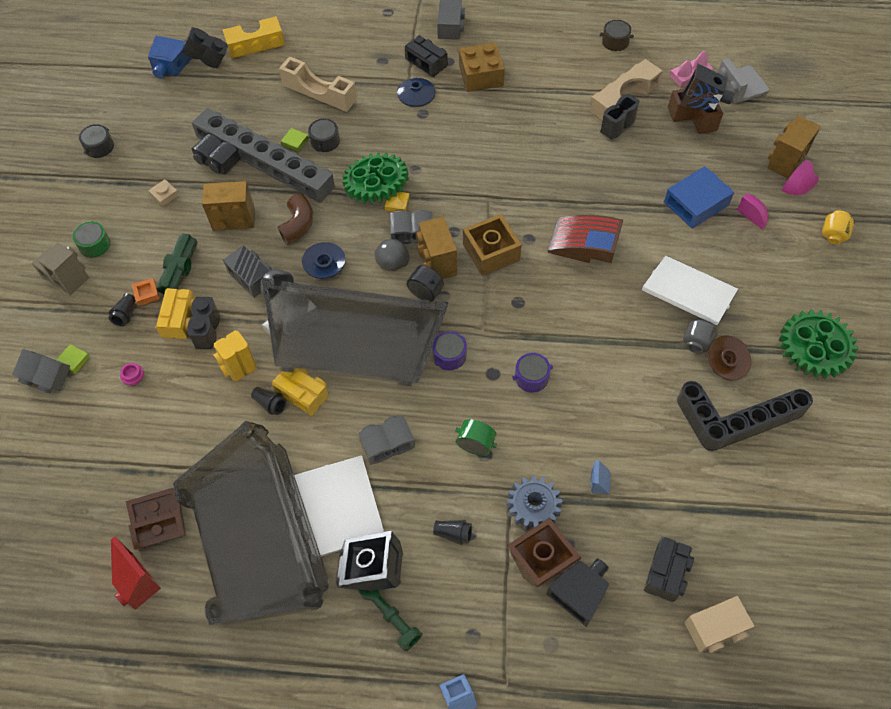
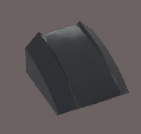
[336,531,403,590]

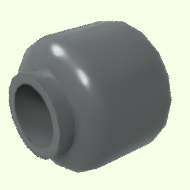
[683,318,718,354]

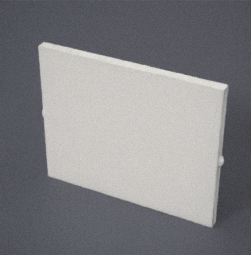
[642,256,738,325]
[291,455,384,560]

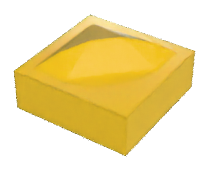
[385,191,410,212]

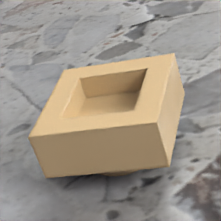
[148,179,179,207]

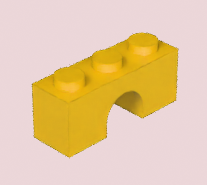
[223,16,285,59]

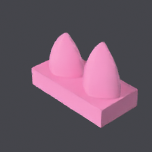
[670,50,713,88]

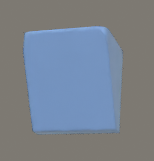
[591,460,610,494]
[439,674,477,709]

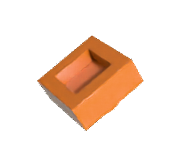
[132,278,160,306]

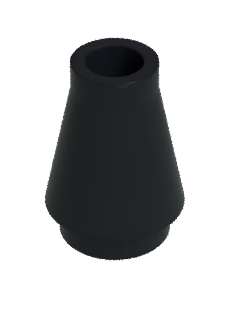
[108,293,136,327]
[251,386,287,415]
[433,520,472,545]

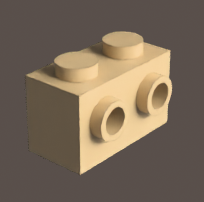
[684,596,755,654]

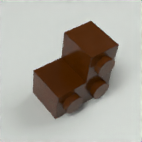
[668,89,723,134]

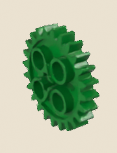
[342,152,409,204]
[779,309,859,379]

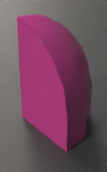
[781,159,819,195]
[737,193,769,230]

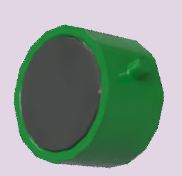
[73,221,110,258]
[455,419,497,456]

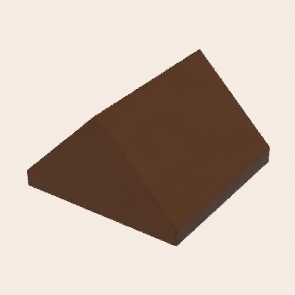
[507,518,581,588]

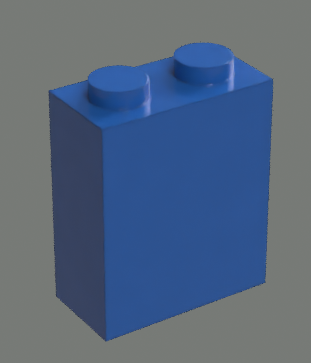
[664,166,734,229]

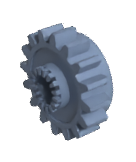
[507,475,563,530]

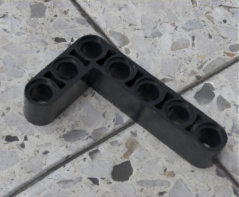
[677,381,813,451]

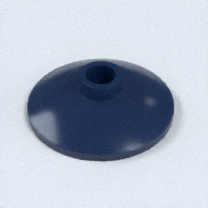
[397,78,435,107]
[302,242,345,279]

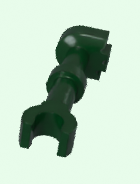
[359,590,423,652]

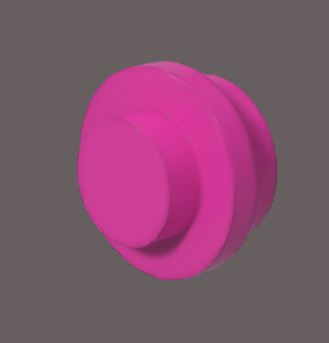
[120,363,144,386]

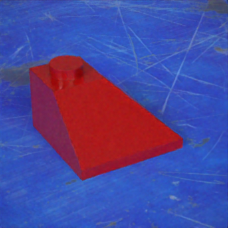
[111,536,161,610]

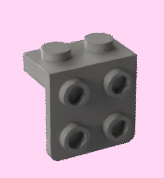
[718,58,769,104]

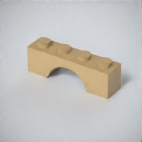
[279,56,357,112]
[590,59,663,120]

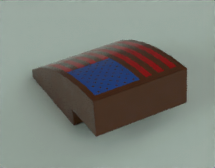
[548,215,624,263]

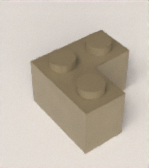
[32,243,89,296]

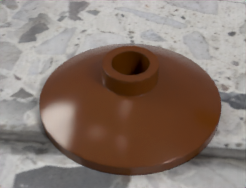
[707,335,751,381]

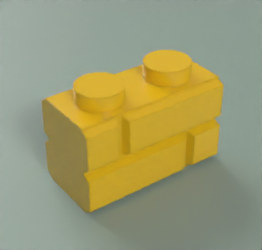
[156,288,195,339]
[213,330,257,382]
[272,363,329,416]

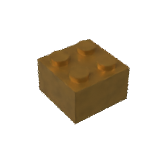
[459,42,505,92]
[767,115,821,179]
[202,181,255,231]
[463,214,522,276]
[416,216,457,279]

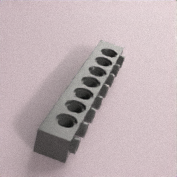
[191,108,335,203]

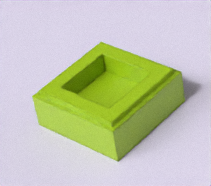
[281,128,309,153]
[56,344,90,375]

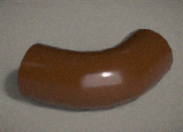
[277,193,314,245]

